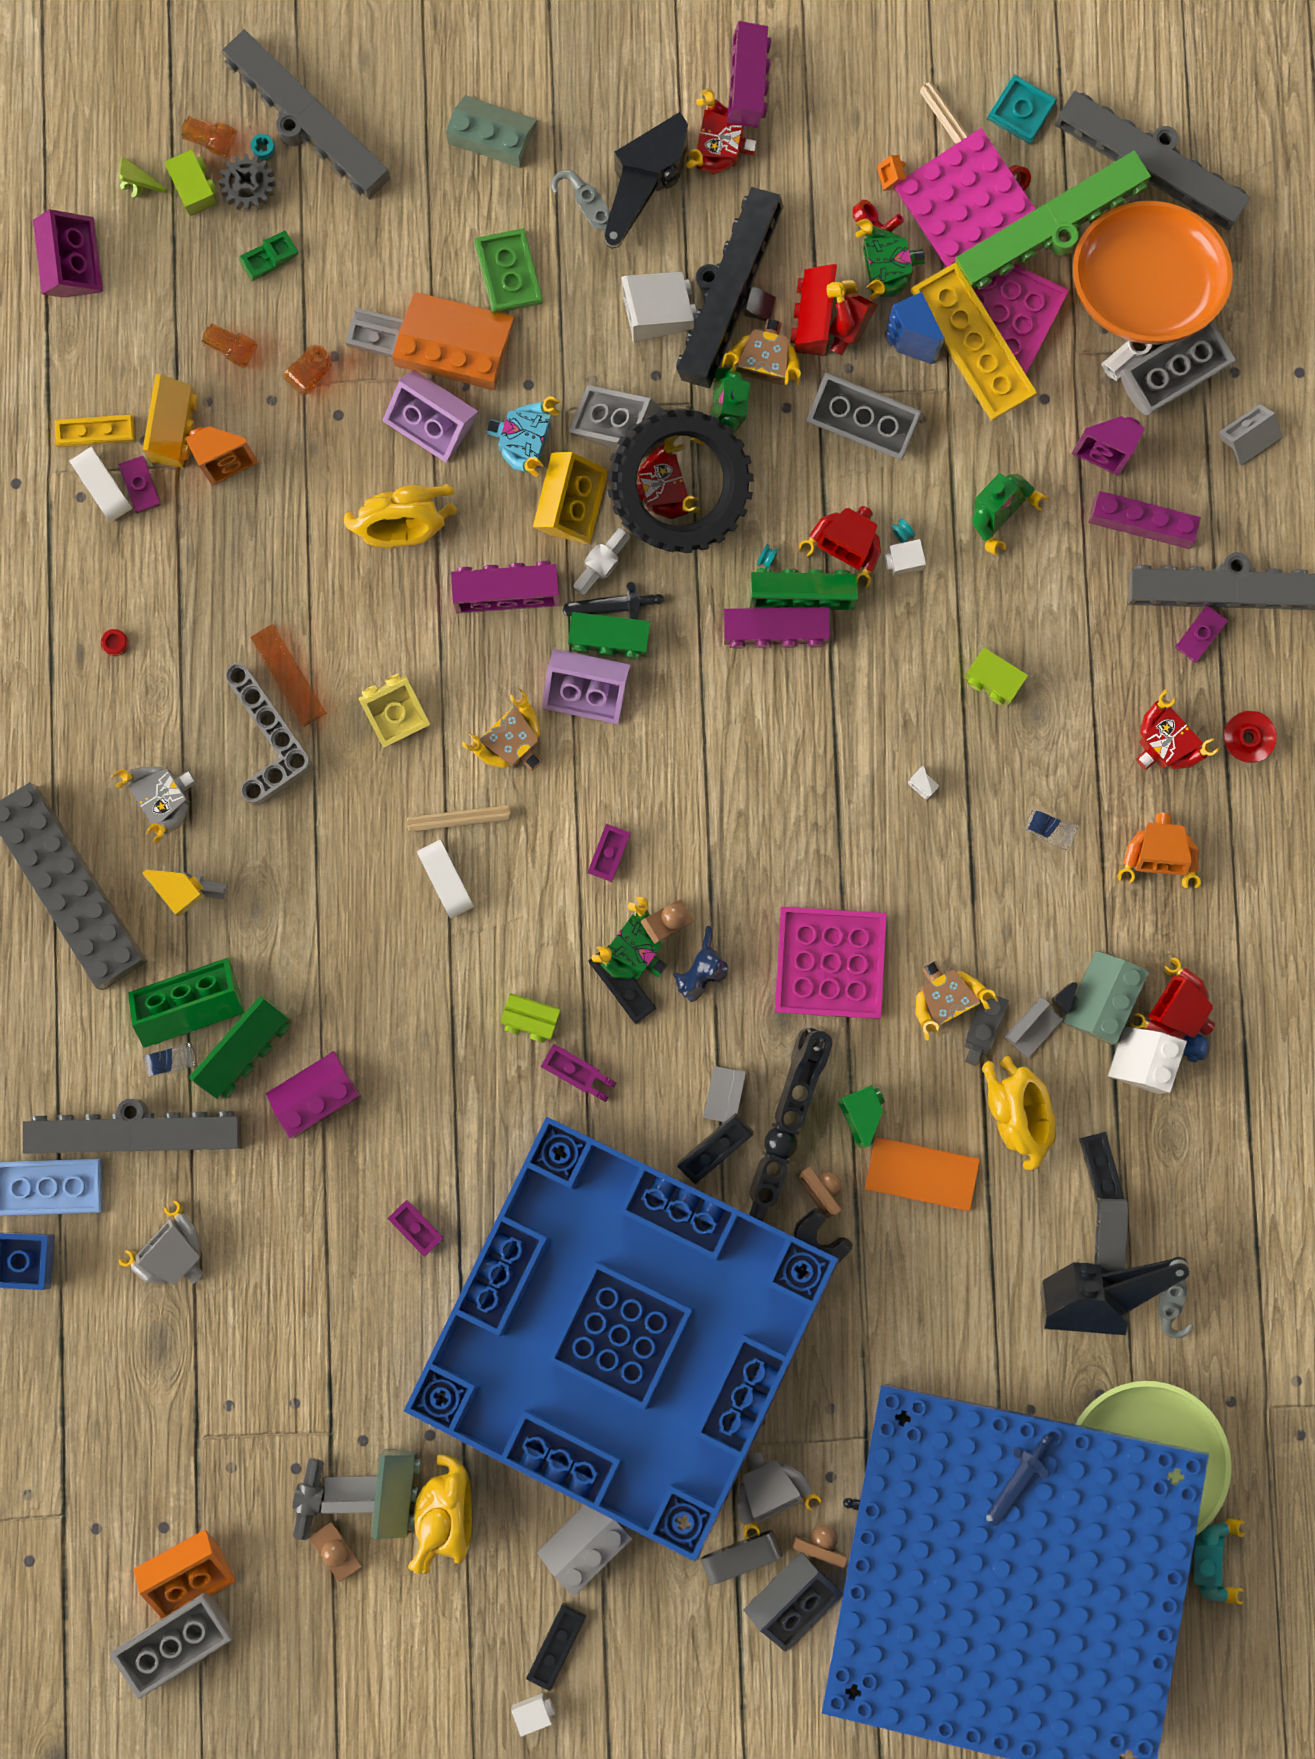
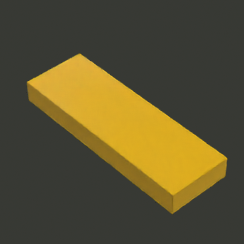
[55,414,135,447]

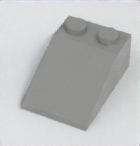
[569,385,663,458]

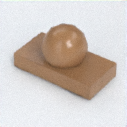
[640,899,694,944]
[796,1166,842,1218]
[309,1520,363,1583]
[792,1525,848,1568]

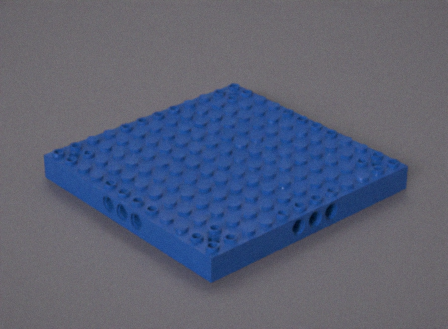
[403,1116,840,1562]
[821,1384,1209,1759]

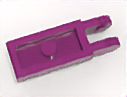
[540,1044,617,1102]

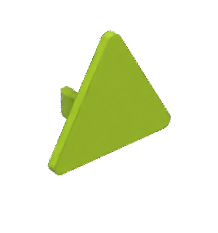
[119,157,167,198]

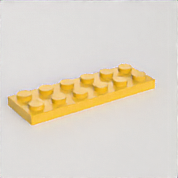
[911,262,1037,422]

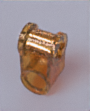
[283,345,332,396]

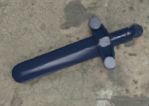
[986,1434,1052,1525]

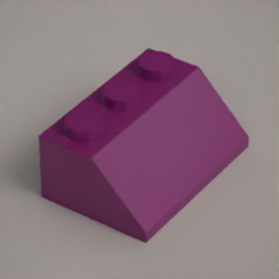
[33,209,103,298]
[1071,416,1145,476]
[266,1051,361,1139]

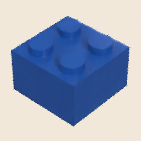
[0,1232,55,1290]

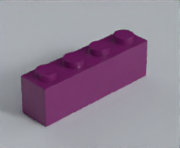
[727,21,772,128]
[1088,491,1201,549]
[723,607,830,649]

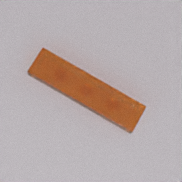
[250,624,327,727]

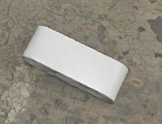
[69,447,132,523]
[417,840,474,919]

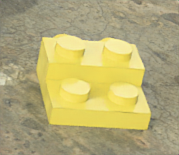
[359,674,430,748]

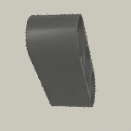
[1094,1198,1128,1273]
[700,1530,783,1585]

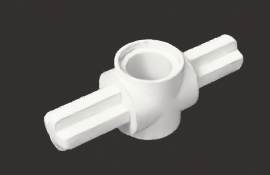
[573,528,630,595]

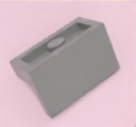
[1218,404,1283,465]
[1004,997,1063,1059]
[703,1066,746,1122]
[322,1476,377,1513]

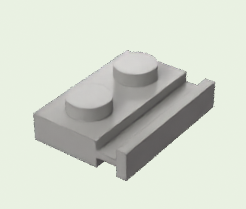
[345,308,404,358]

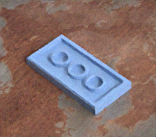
[0,1159,102,1216]

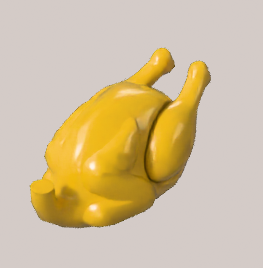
[343,484,458,549]
[982,1056,1056,1170]
[408,1454,472,1574]

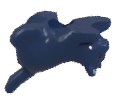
[673,926,728,1002]

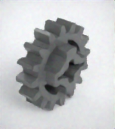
[218,154,276,212]

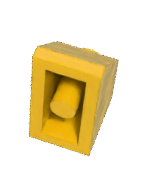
[143,870,205,916]

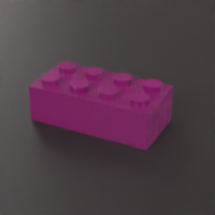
[451,561,560,613]

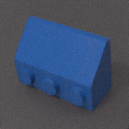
[885,292,945,364]

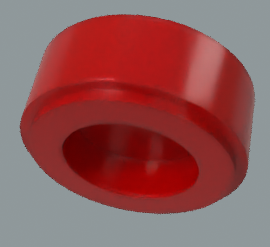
[101,629,129,656]

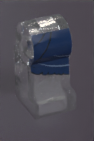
[1024,810,1079,850]
[143,1043,198,1077]

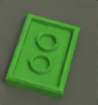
[474,228,543,314]

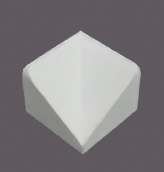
[908,765,939,800]

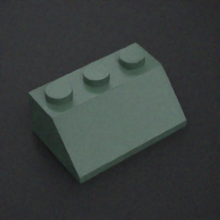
[446,95,537,168]
[1063,951,1149,1045]
[371,1449,421,1539]

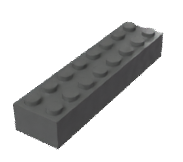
[0,782,147,990]

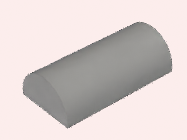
[1121,321,1237,415]
[806,372,922,460]
[109,1592,233,1700]

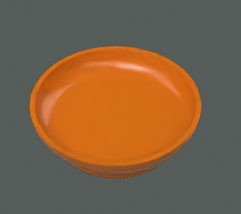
[1073,201,1233,344]

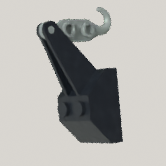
[551,112,688,249]
[1040,1257,1193,1338]

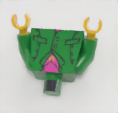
[855,219,925,300]
[690,368,750,445]
[972,473,1049,556]
[592,896,667,979]

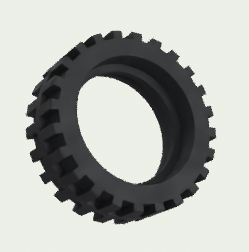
[607,409,754,553]

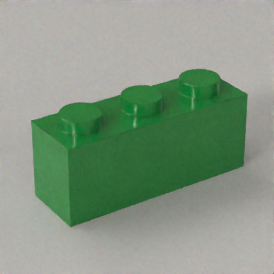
[568,612,650,660]

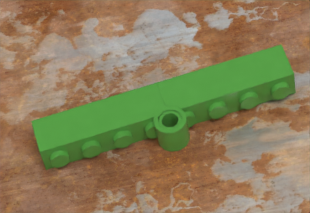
[955,150,1151,290]

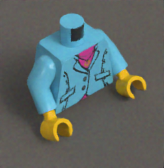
[487,396,561,477]

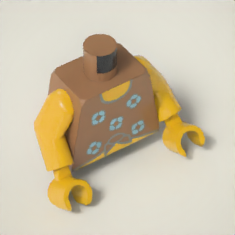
[721,319,801,386]
[462,689,543,771]
[915,961,998,1040]

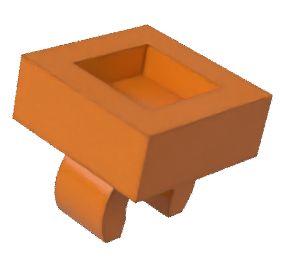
[877,155,908,191]

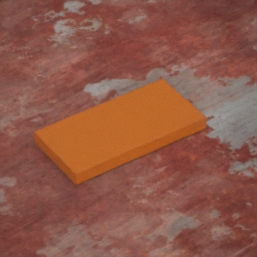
[864,1137,980,1211]

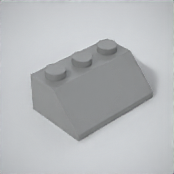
[537,1505,632,1597]

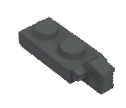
[964,996,1009,1066]

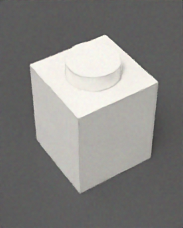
[884,539,926,577]
[511,1693,555,1737]

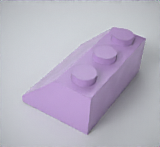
[382,369,478,463]
[542,649,630,724]

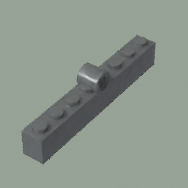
[222,29,391,200]
[1055,90,1250,231]
[1128,552,1315,610]
[23,1099,242,1154]

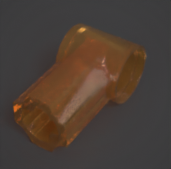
[181,116,237,157]
[202,323,258,368]

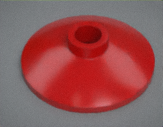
[1224,711,1277,763]

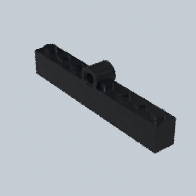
[676,187,784,389]

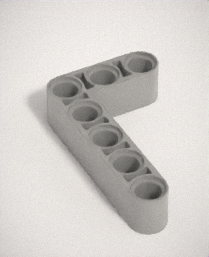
[226,663,312,805]

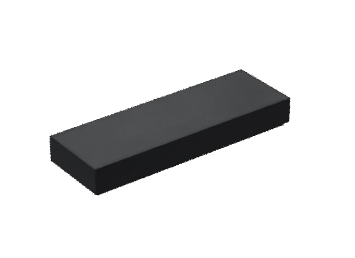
[588,945,657,1025]
[677,1113,754,1185]
[1079,1132,1125,1202]
[526,1603,587,1691]

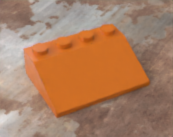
[393,292,514,391]

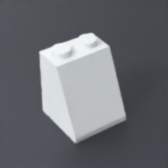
[621,272,697,342]
[1107,1026,1187,1094]

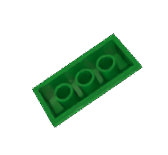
[750,568,858,610]
[128,958,245,1048]
[188,996,292,1100]

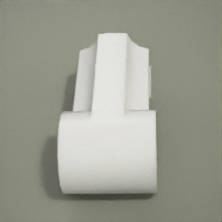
[1101,340,1152,381]

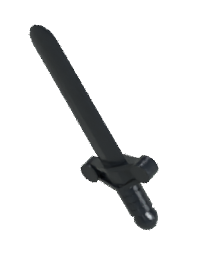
[563,582,664,620]

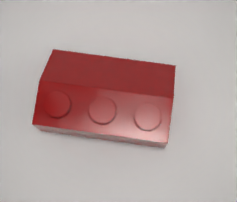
[790,264,837,356]

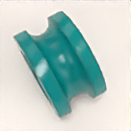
[250,134,275,161]
[891,518,916,543]
[756,544,779,569]

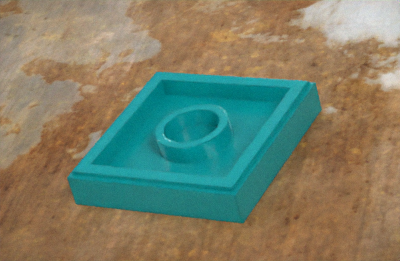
[987,74,1058,145]

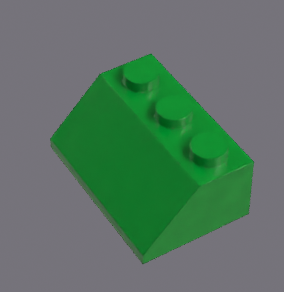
[837,1085,885,1148]

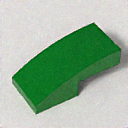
[239,230,298,281]

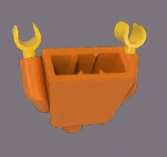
[1118,813,1201,889]

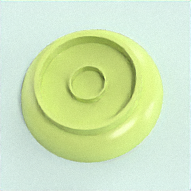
[1075,1381,1231,1536]

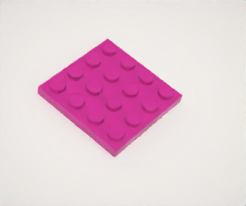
[894,128,1036,267]
[973,264,1069,374]
[774,906,887,1019]

